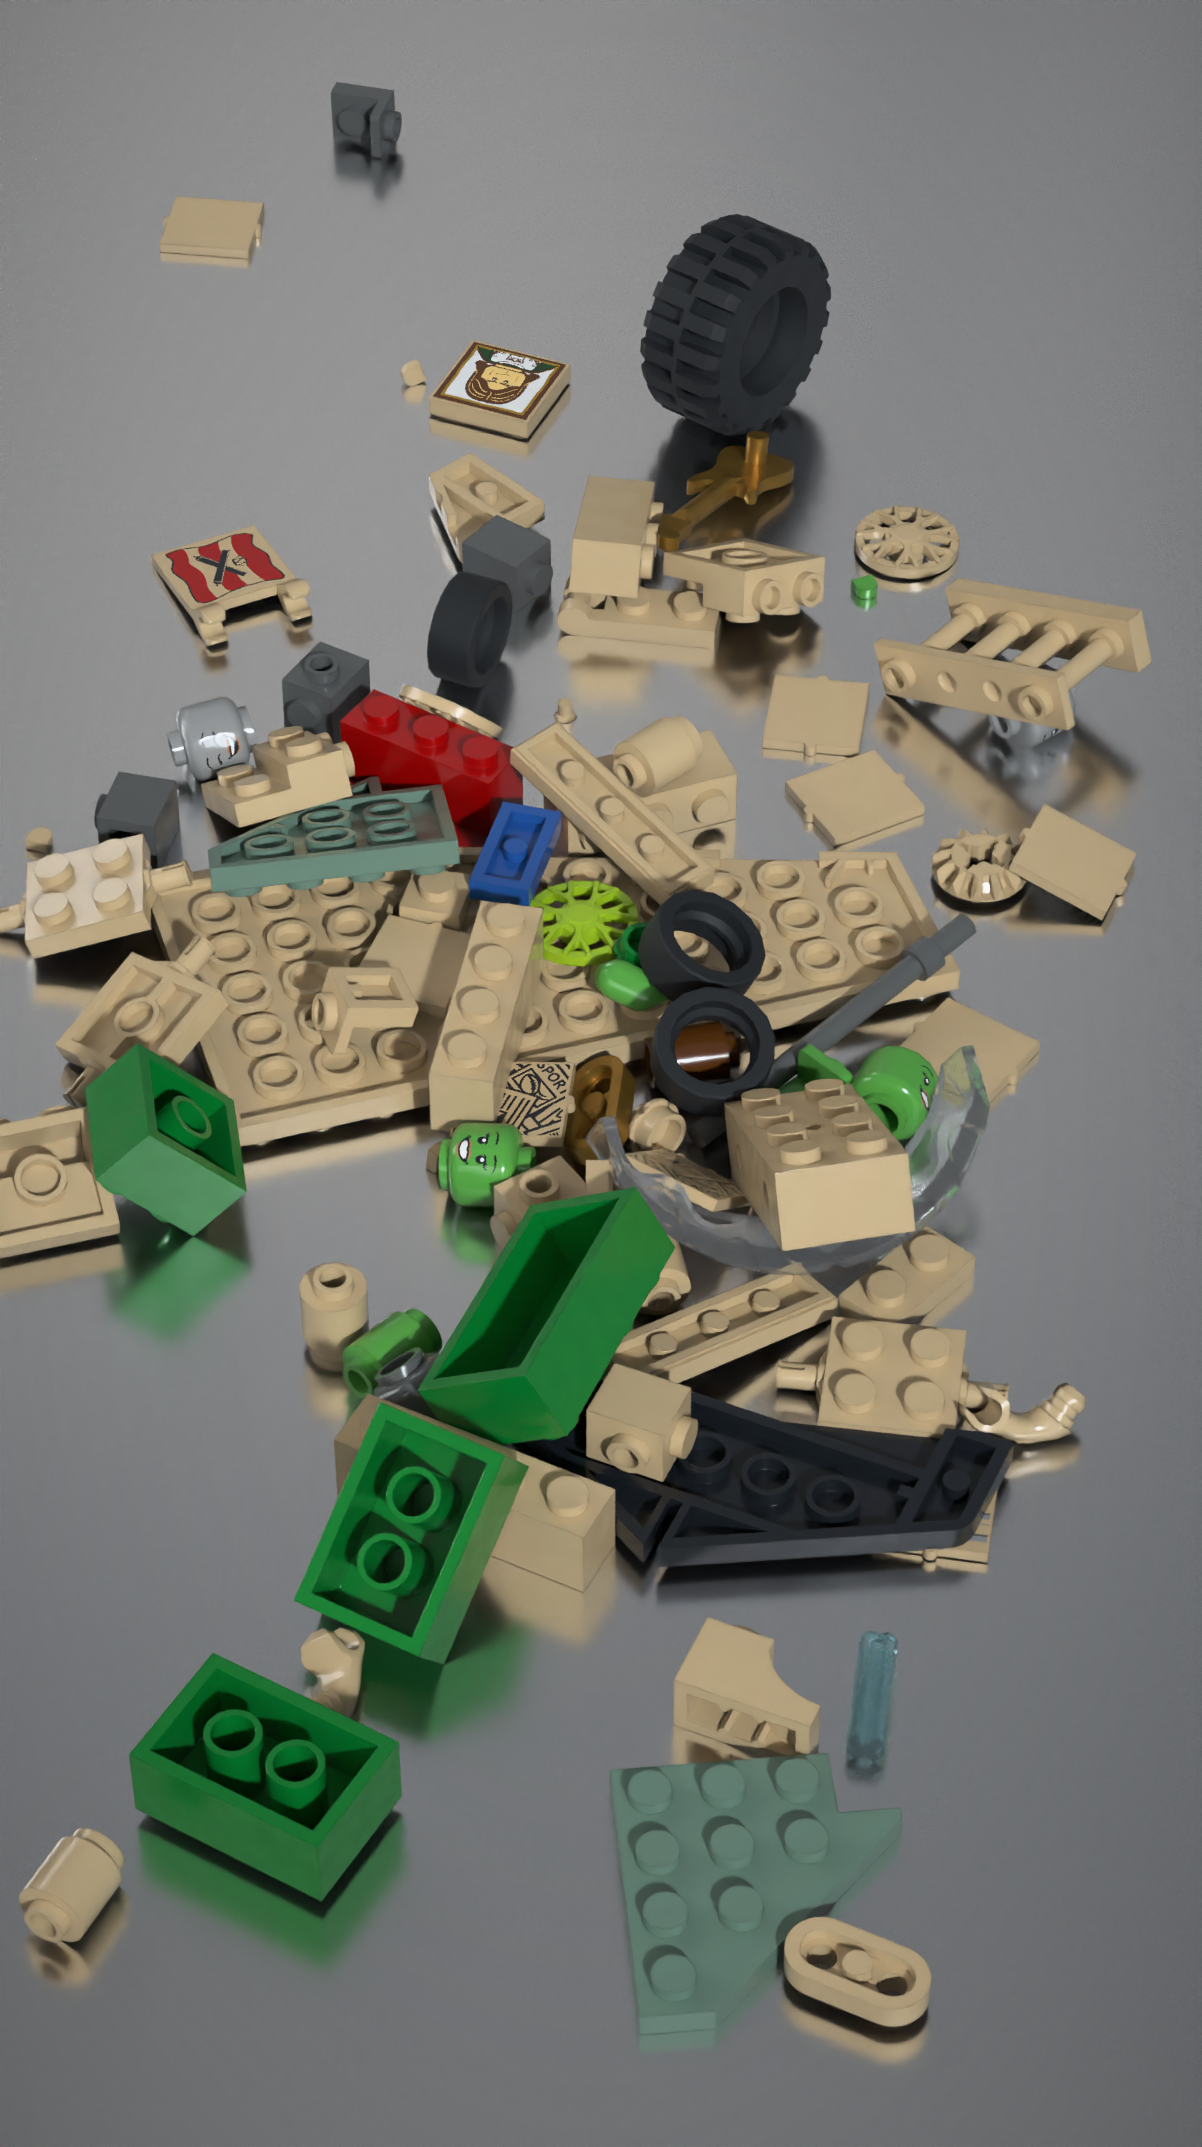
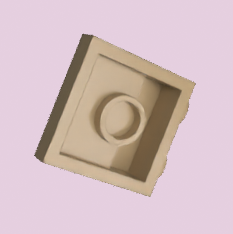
[663,538,825,623]
[201,726,355,828]
[0,1105,120,1258]

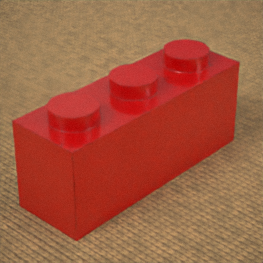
[340,689,523,837]

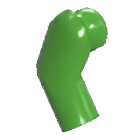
[594,959,670,1011]

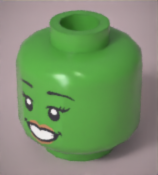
[851,1046,940,1141]
[439,1122,537,1208]

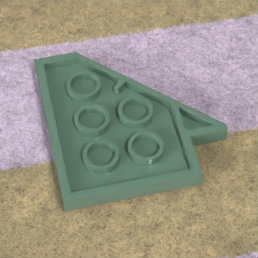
[207,776,460,897]
[609,1753,903,2035]

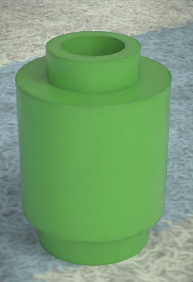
[342,1308,442,1399]

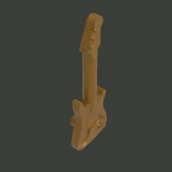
[657,431,795,552]

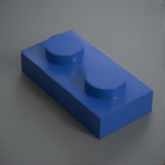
[469,801,562,907]

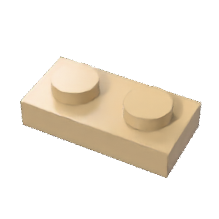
[838,1224,976,1325]

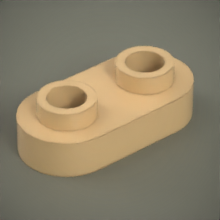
[783,1917,931,2027]

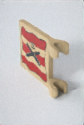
[151,525,312,646]

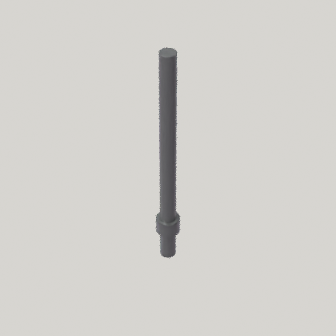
[687,914,976,1148]

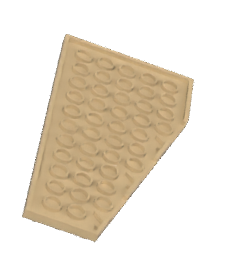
[151,847,960,1147]

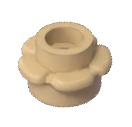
[628,1098,686,1153]

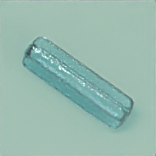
[846,1630,898,1761]

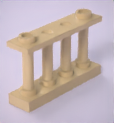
[874,578,1152,731]

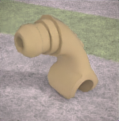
[959,1381,1086,1444]
[301,1628,365,1719]

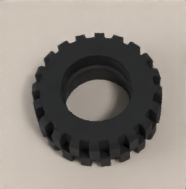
[640,214,831,436]

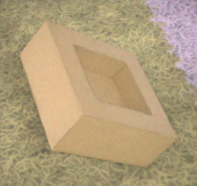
[399,870,473,931]

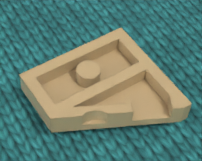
[429,452,545,562]

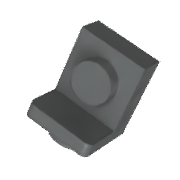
[331,82,402,159]

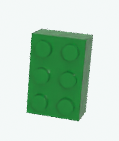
[293,1402,529,1664]
[129,1653,402,1902]

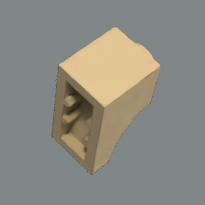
[673,1617,821,1758]

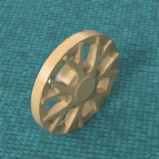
[854,505,960,579]
[398,684,504,741]

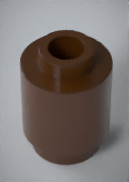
[643,1021,740,1088]

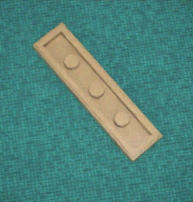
[510,722,715,905]
[602,1263,838,1383]

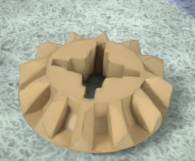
[932,827,1027,902]

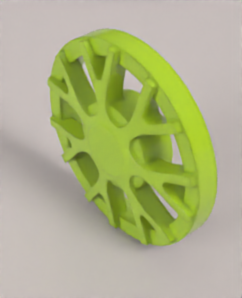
[530,880,639,967]

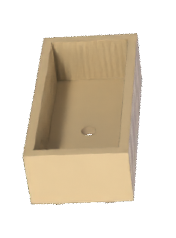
[724,1079,915,1251]

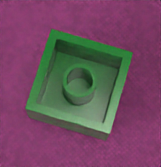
[85,1043,247,1236]

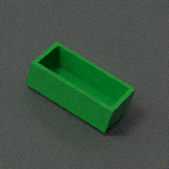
[418,1187,675,1446]

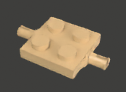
[0,833,193,959]
[55,934,229,1109]
[776,1316,1009,1439]

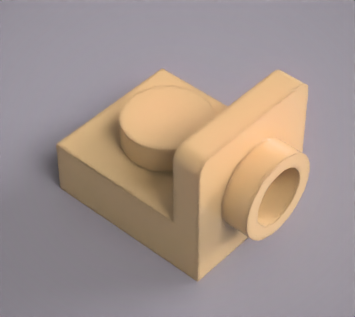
[312,967,419,1054]

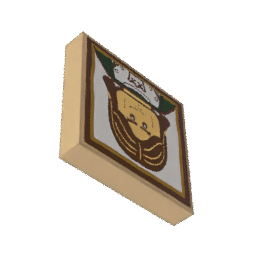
[428,340,571,439]

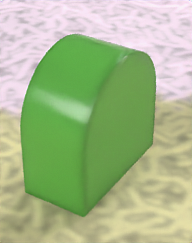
[851,574,877,599]

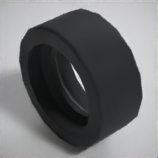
[427,572,513,688]
[638,889,766,1002]
[650,987,775,1117]

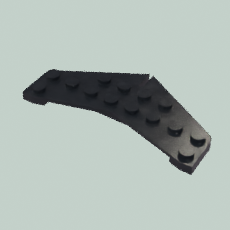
[526,1380,1014,1567]

